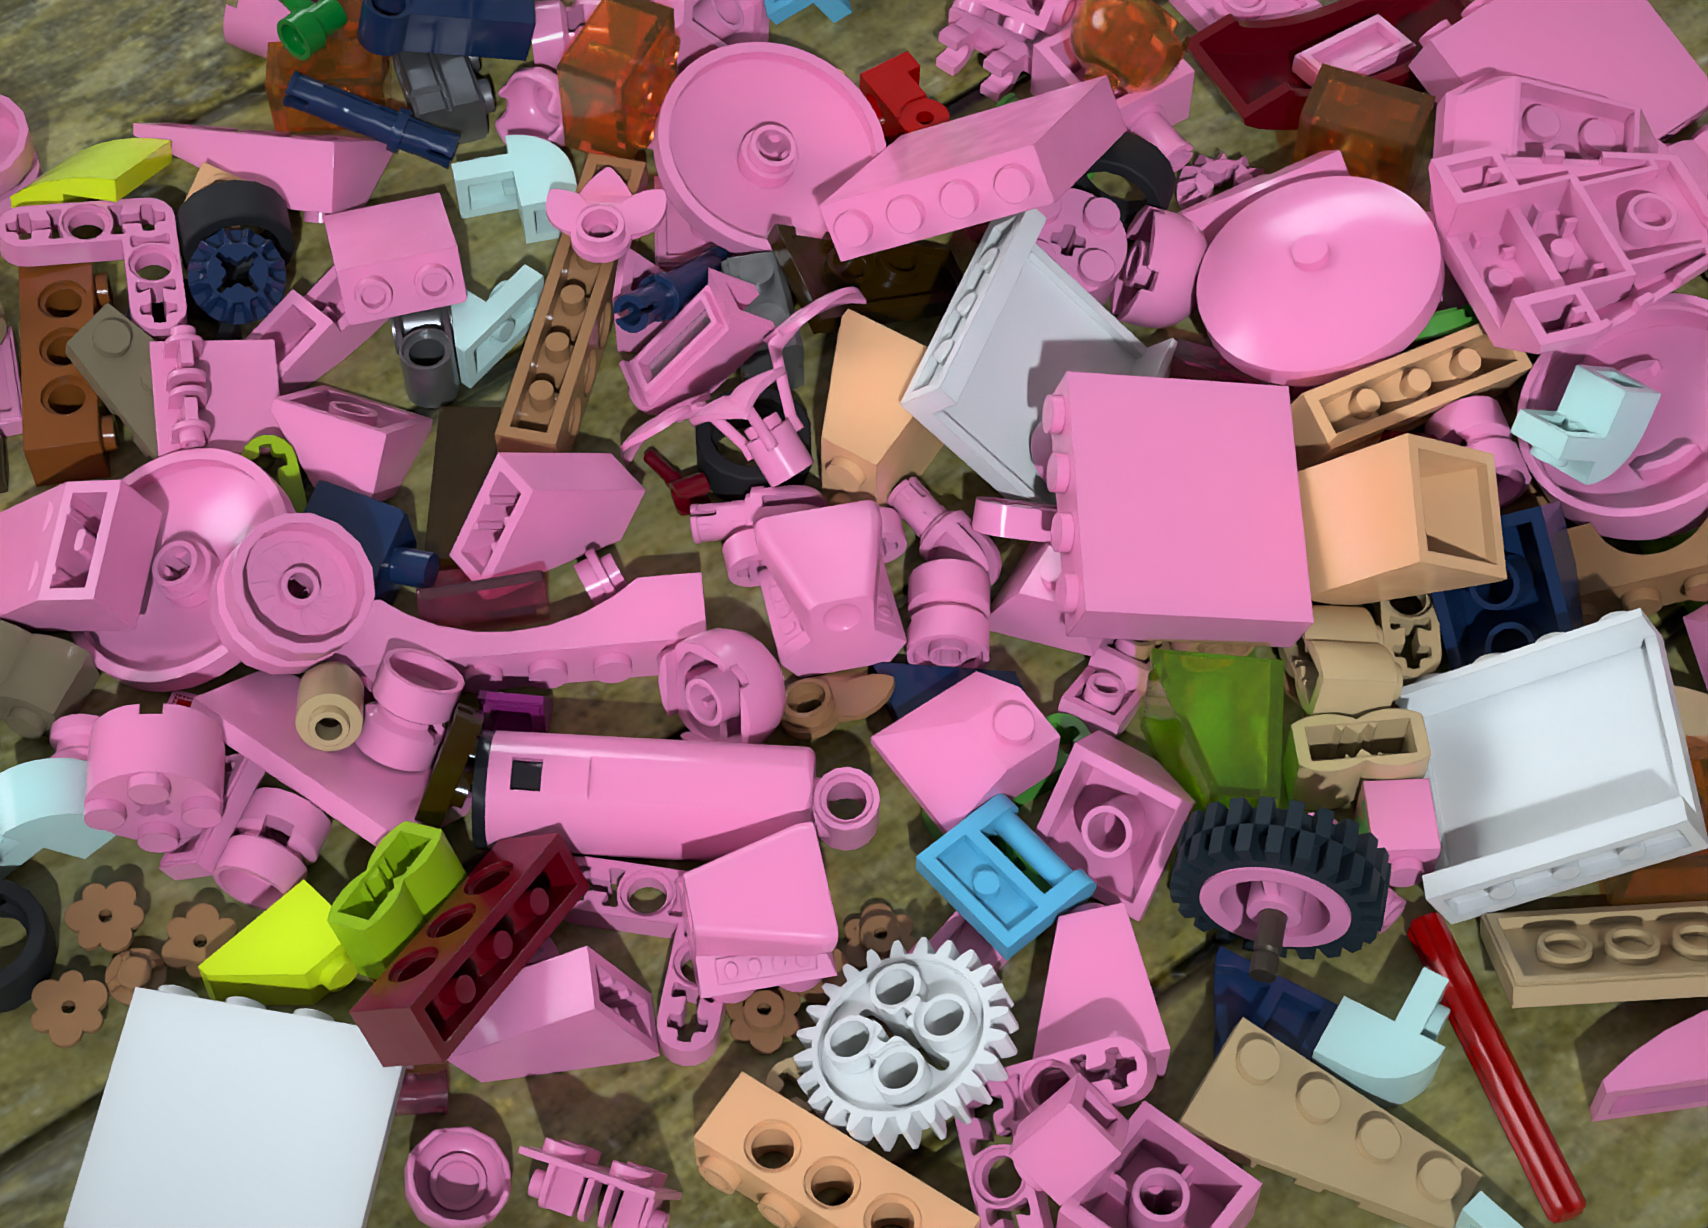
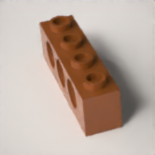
[19,262,120,486]

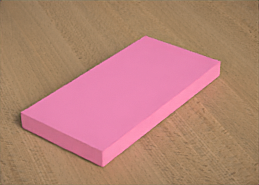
[190,670,472,847]

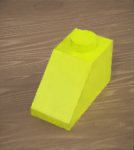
[198,879,358,1005]

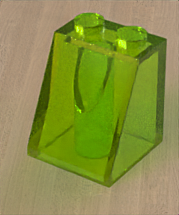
[1140,648,1285,822]

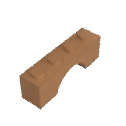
[1567,517,1708,626]

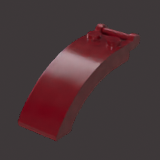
[1183,0,1472,130]

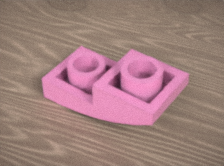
[1057,639,1173,739]

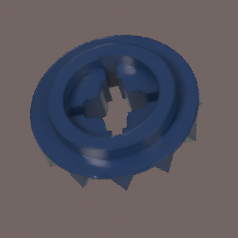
[188,228,286,325]

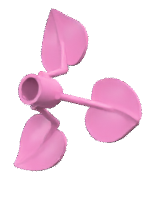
[620,287,866,488]

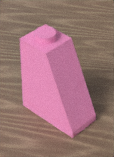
[449,452,646,594]
[1032,902,1171,1104]
[447,946,660,1083]

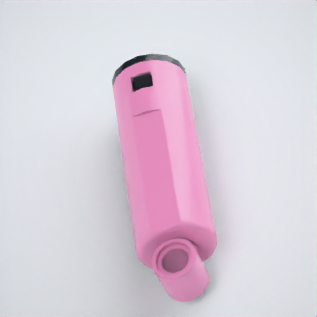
[471,730,880,862]

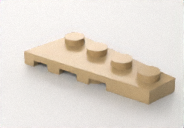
[1177,1017,1483,1228]

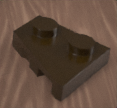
[414,701,483,829]

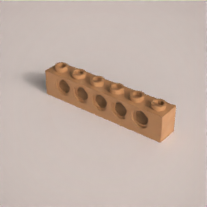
[495,153,648,453]

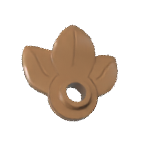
[778,661,895,739]

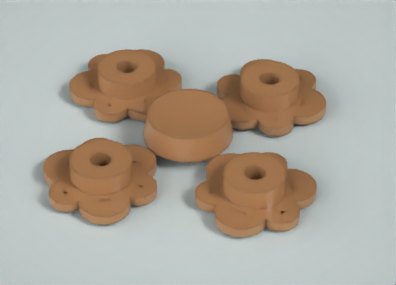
[31,881,238,1048]
[726,903,917,1055]

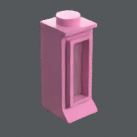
[619,268,776,423]

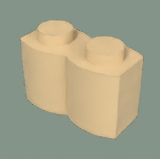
[1278,604,1403,718]
[1282,708,1431,811]

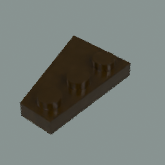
[767,224,964,334]

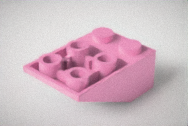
[0,480,162,632]

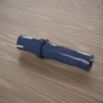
[283,70,461,169]
[613,246,732,333]

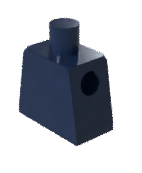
[303,480,439,606]

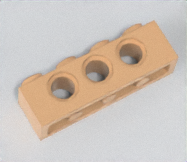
[1291,323,1533,471]
[694,1071,981,1228]

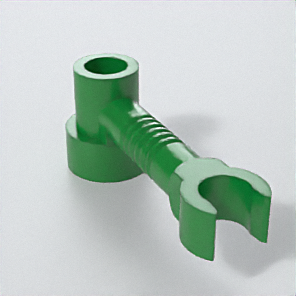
[277,0,347,61]

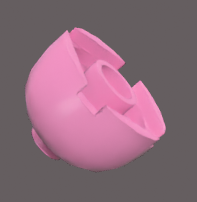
[1110,205,1209,329]
[658,628,786,744]

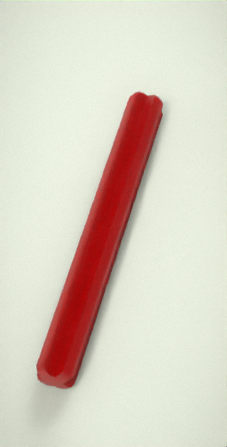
[1407,912,1586,1224]

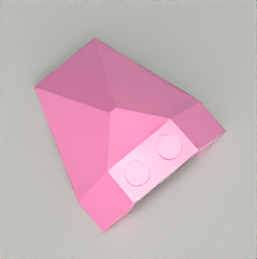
[1428,147,1708,354]

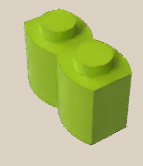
[327,821,467,980]

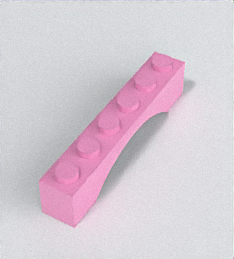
[326,572,707,704]

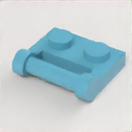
[916,793,1097,961]

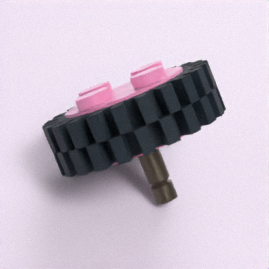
[1169,796,1392,983]

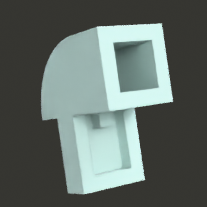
[451,135,577,244]
[1510,365,1661,485]
[0,758,116,880]
[1311,967,1451,1108]

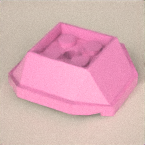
[1429,69,1669,217]

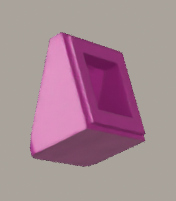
[478,691,554,733]

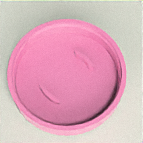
[1516,293,1708,540]

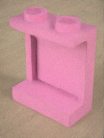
[323,193,467,325]

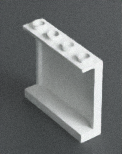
[900,209,1179,505]
[1395,608,1708,925]
[63,985,414,1228]

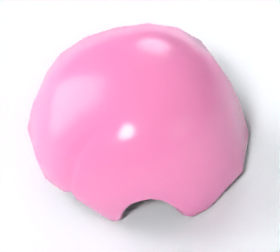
[495,67,578,149]
[404,1126,512,1228]

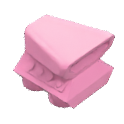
[754,500,907,678]
[677,822,838,1004]

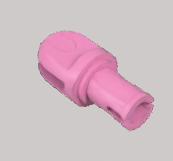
[886,476,1002,585]
[690,485,828,544]

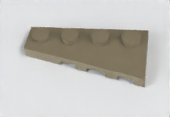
[65,303,298,481]

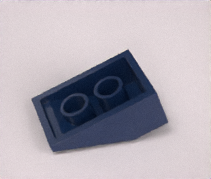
[1431,501,1584,670]

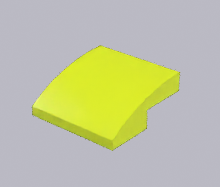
[10,138,172,208]

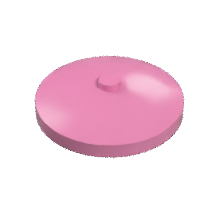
[653,42,886,256]
[1196,176,1445,387]
[69,448,296,692]

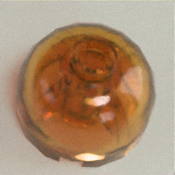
[1070,0,1190,94]

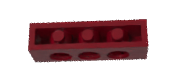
[349,832,590,1067]

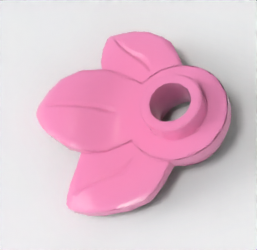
[546,167,667,263]

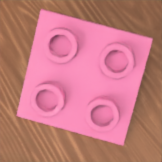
[149,325,284,458]
[518,1137,683,1228]

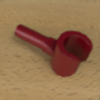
[644,450,711,516]

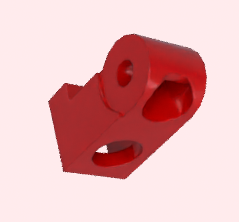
[859,51,950,144]

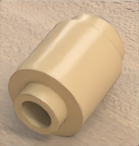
[295,661,364,751]

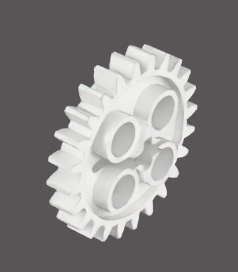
[794,937,1019,1152]

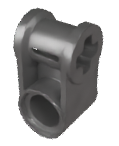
[390,305,460,408]

